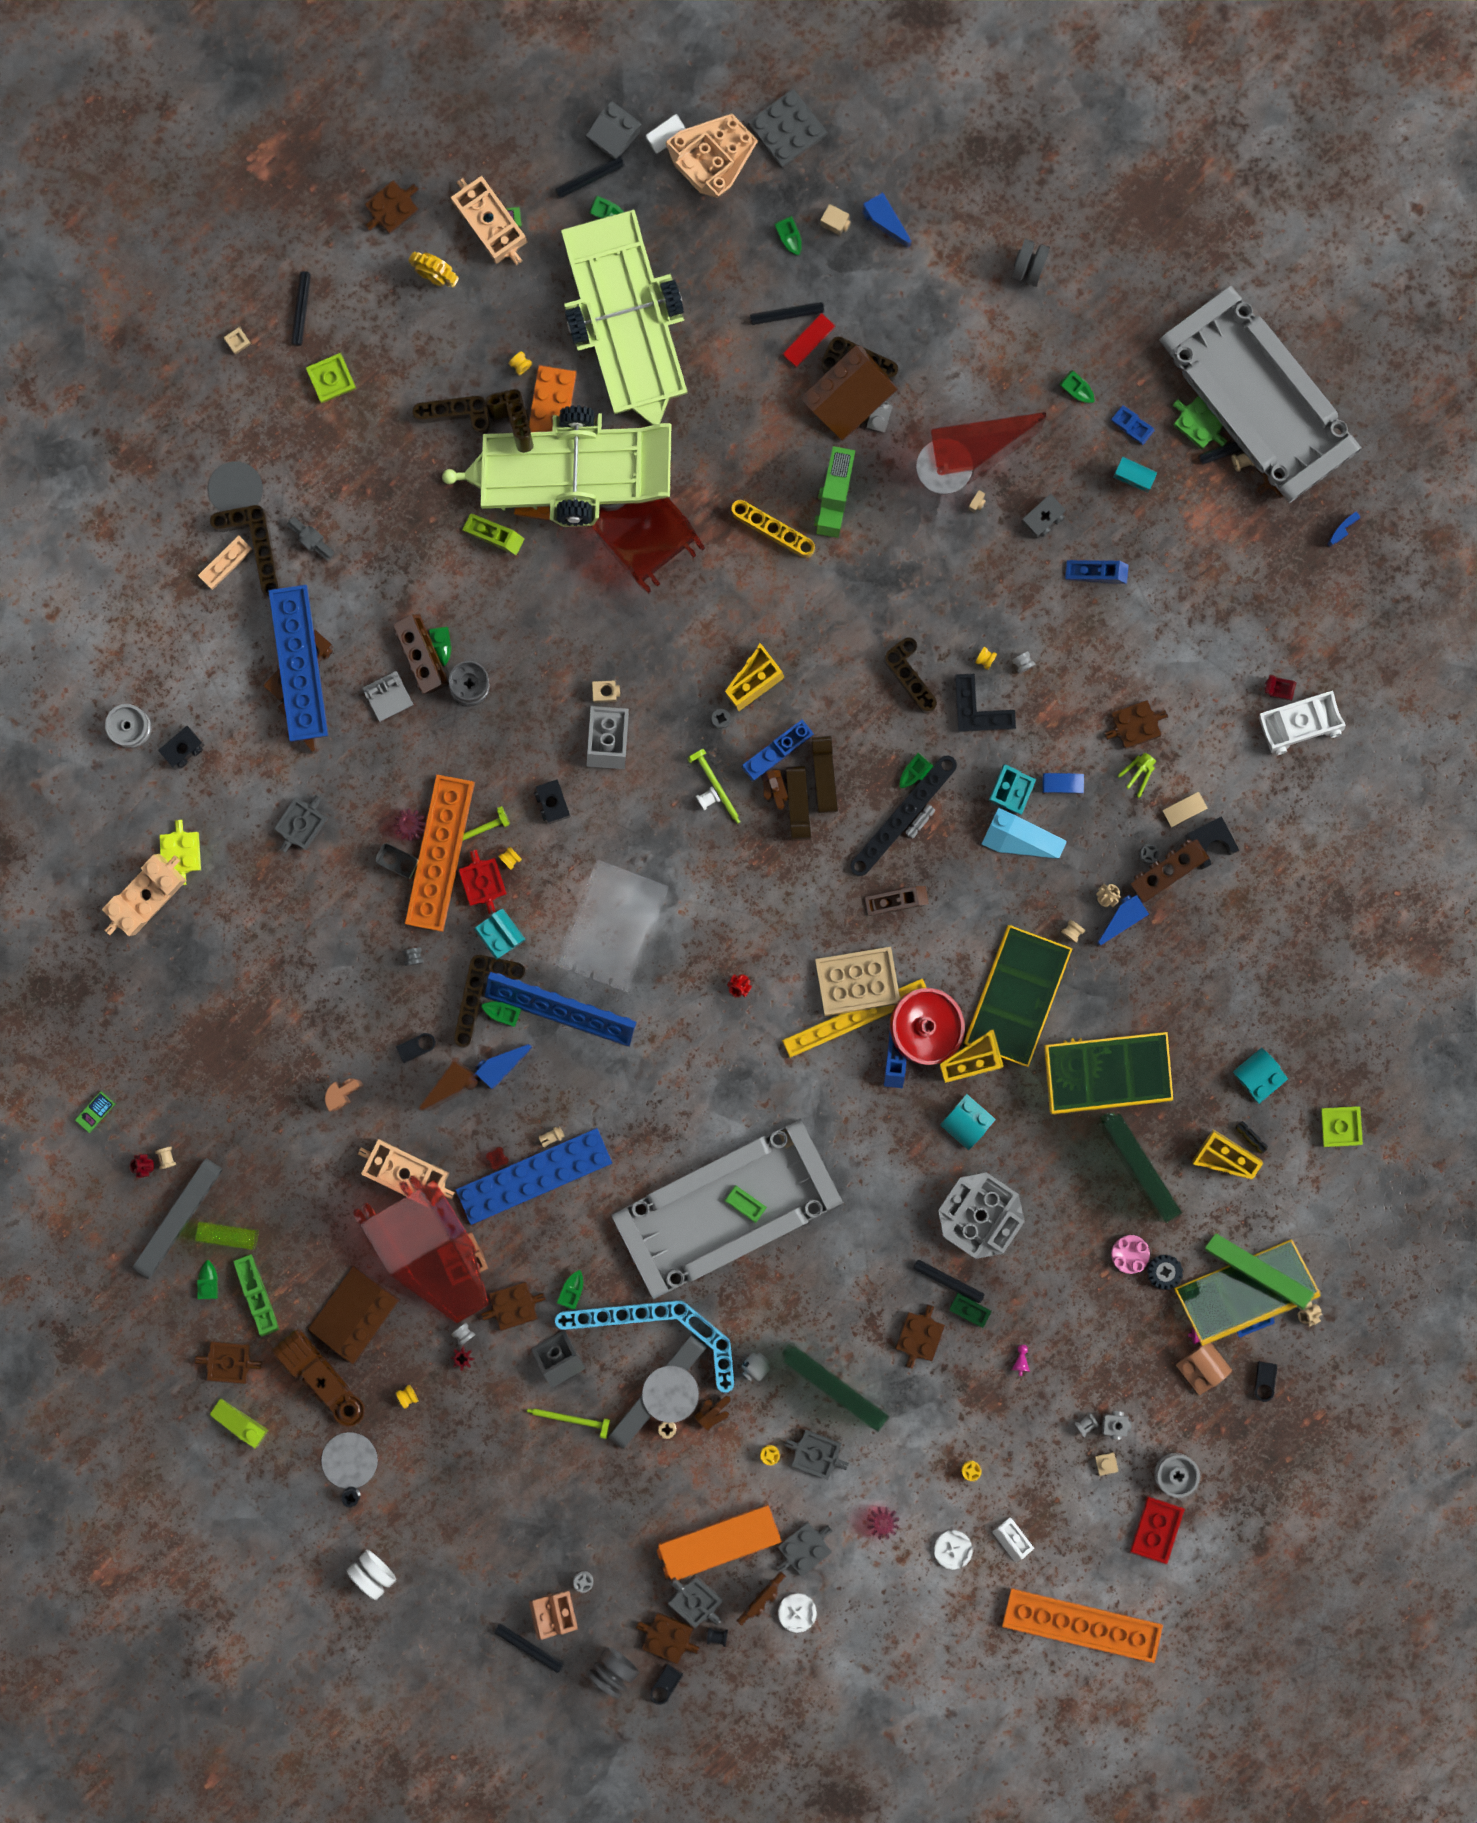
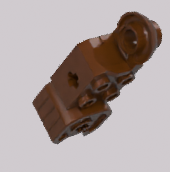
[272,1329,365,1427]

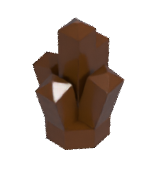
[761,770,788,810]
[695,1396,731,1431]

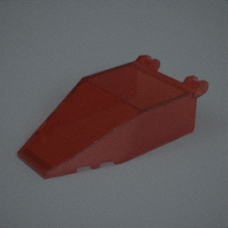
[590,497,705,594]
[353,1175,489,1323]

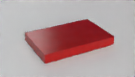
[1130,1496,1185,1564]

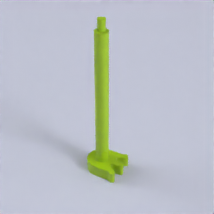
[687,748,740,824]
[463,806,510,841]
[527,1408,610,1439]

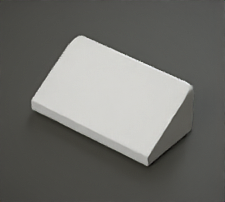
[646,114,685,154]
[992,1517,1034,1562]

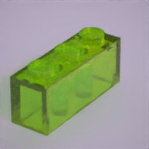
[195,1221,259,1250]

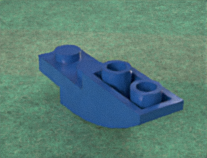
[741,719,814,782]

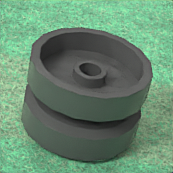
[1011,238,1050,287]

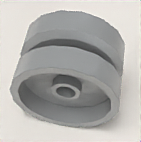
[105,704,152,748]
[1154,1453,1200,1498]

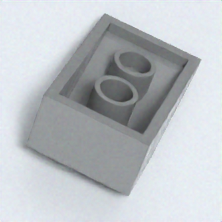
[587,706,629,769]

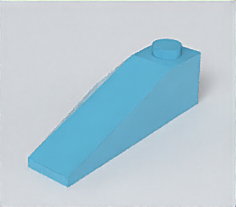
[981,808,1067,859]

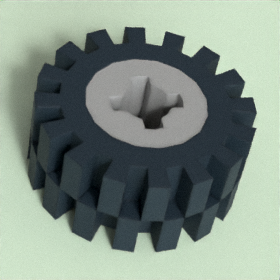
[1147,1255,1183,1290]

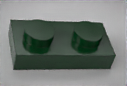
[949,1293,992,1328]

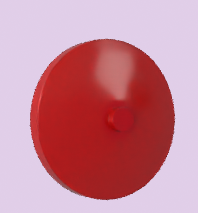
[890,988,965,1065]

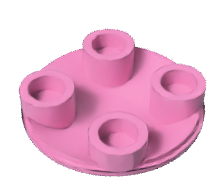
[1111,1235,1150,1274]

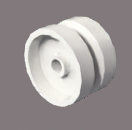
[347,1550,397,1600]

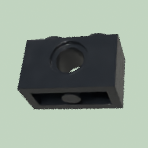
[158,726,205,769]
[534,779,571,824]

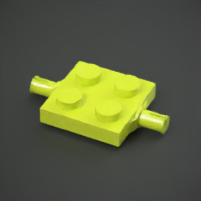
[159,820,201,885]

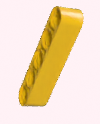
[732,500,815,558]

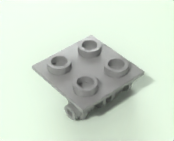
[363,671,414,722]

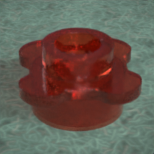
[486,1147,509,1170]

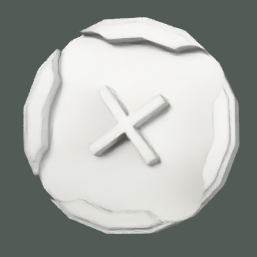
[934,1530,973,1570]
[778,1593,817,1633]

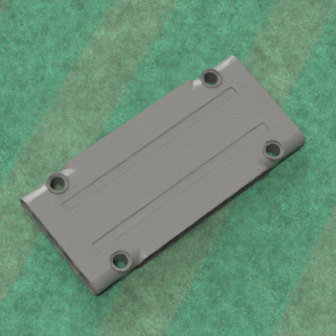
[1159,286,1362,503]
[611,1119,843,1299]

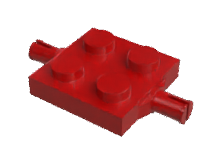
[459,850,507,914]

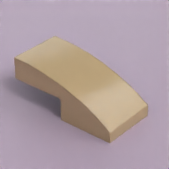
[1163,792,1208,827]

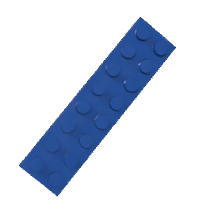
[269,585,329,742]
[485,972,636,1047]
[456,1128,613,1225]

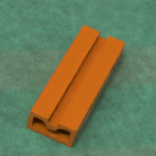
[656,1504,781,1581]

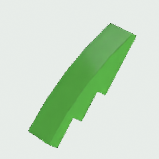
[233,1254,280,1337]

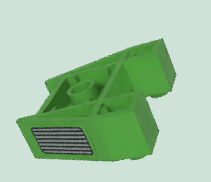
[814,446,855,538]

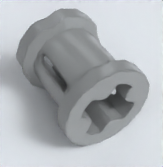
[1074,1412,1100,1438]

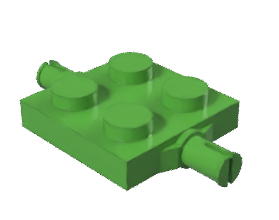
[1173,396,1227,449]

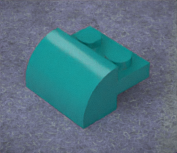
[1113,457,1157,493]
[988,764,1036,815]
[474,909,526,960]
[1232,1047,1288,1104]
[940,1094,996,1150]

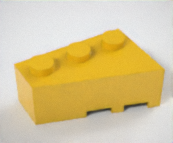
[725,643,785,712]
[940,1030,1004,1083]
[1192,1129,1263,1180]

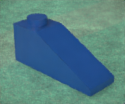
[862,193,912,248]
[1065,560,1129,584]
[1097,895,1149,946]
[884,1031,907,1088]
[475,1044,533,1089]

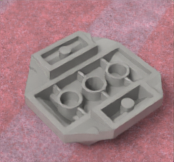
[938,1172,1025,1259]

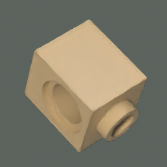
[820,204,851,236]
[592,680,620,703]

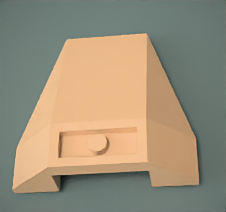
[666,114,758,198]

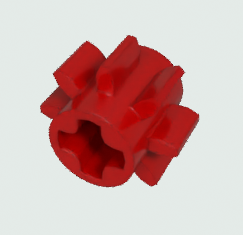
[727,974,752,998]

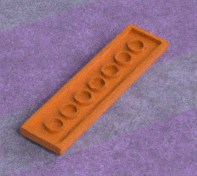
[514,366,577,521]
[405,775,475,932]
[1002,1588,1163,1663]

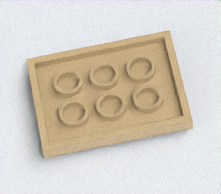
[815,947,900,1016]

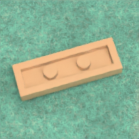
[198,536,253,590]

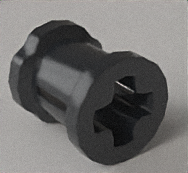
[341,1486,360,1508]
[707,1627,728,1647]

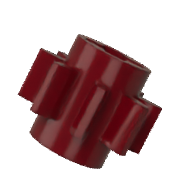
[130,1154,154,1178]
[450,1346,475,1371]

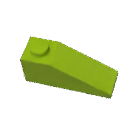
[462,513,525,555]
[210,1398,269,1448]

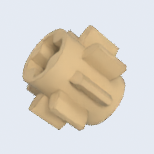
[1096,884,1121,907]
[1297,1301,1322,1327]

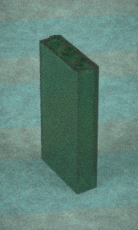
[1098,1112,1182,1223]
[782,1343,890,1432]

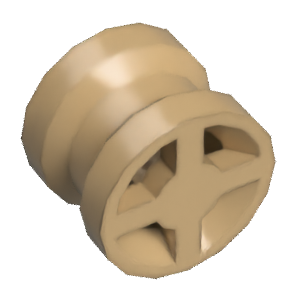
[1061,920,1085,943]

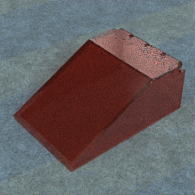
[931,412,1046,484]

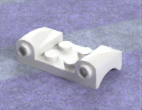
[1259,691,1346,755]

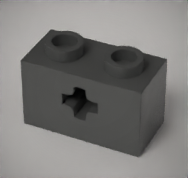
[1021,494,1066,539]

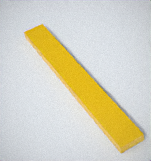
[782,978,927,1058]

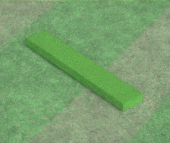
[1205,1234,1314,1310]

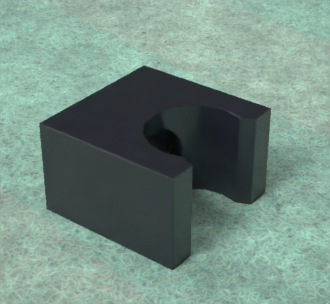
[1185,816,1239,870]

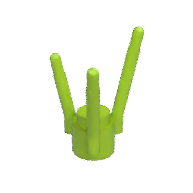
[1118,753,1156,798]

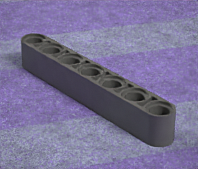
[132,1158,223,1280]
[608,1334,708,1449]

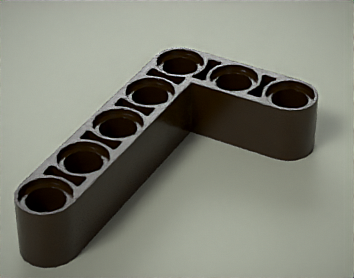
[210,505,281,599]
[454,955,526,1048]

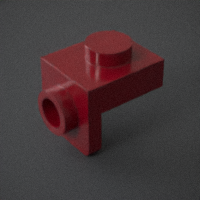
[1264,675,1297,701]

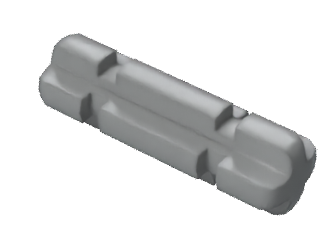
[906,804,935,838]

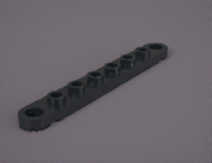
[851,756,957,876]

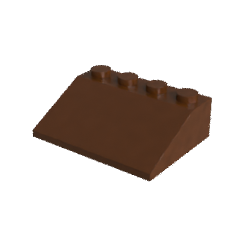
[801,345,898,441]
[419,1061,479,1111]
[308,1266,401,1364]

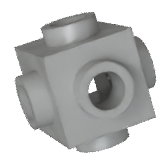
[1102,1411,1131,1439]

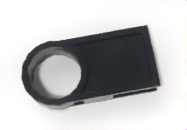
[396,1033,436,1063]
[1254,1361,1278,1402]
[650,1664,683,1705]

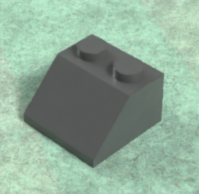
[586,101,641,160]
[531,1330,586,1388]

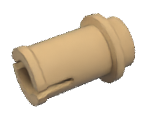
[539,1126,565,1147]

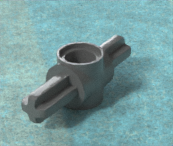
[287,517,334,560]

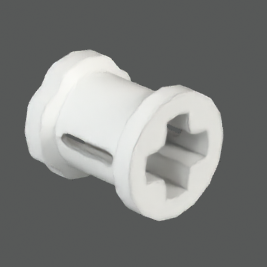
[695,787,720,811]

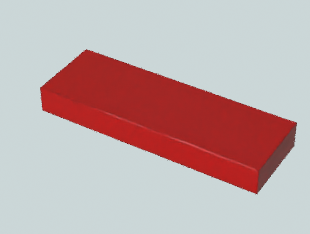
[783,313,835,368]

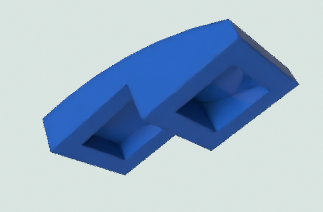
[1111,405,1155,445]
[1327,511,1361,547]
[1043,773,1084,794]

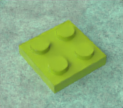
[306,353,356,403]
[1321,1107,1363,1147]

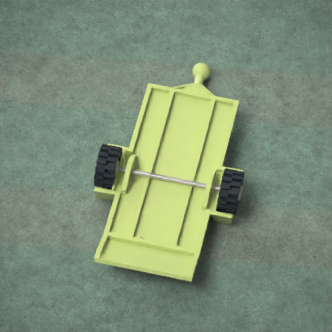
[561,210,688,425]
[442,405,671,527]

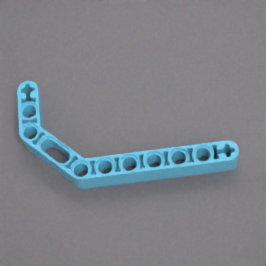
[555,1300,734,1393]

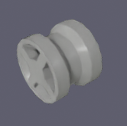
[1012,651,1036,674]
[451,1323,475,1346]
[574,1571,593,1593]

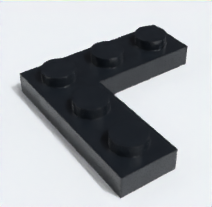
[955,673,1016,732]

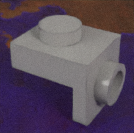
[867,401,893,432]

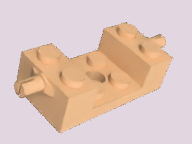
[451,176,527,265]
[102,854,187,936]
[358,1139,455,1208]

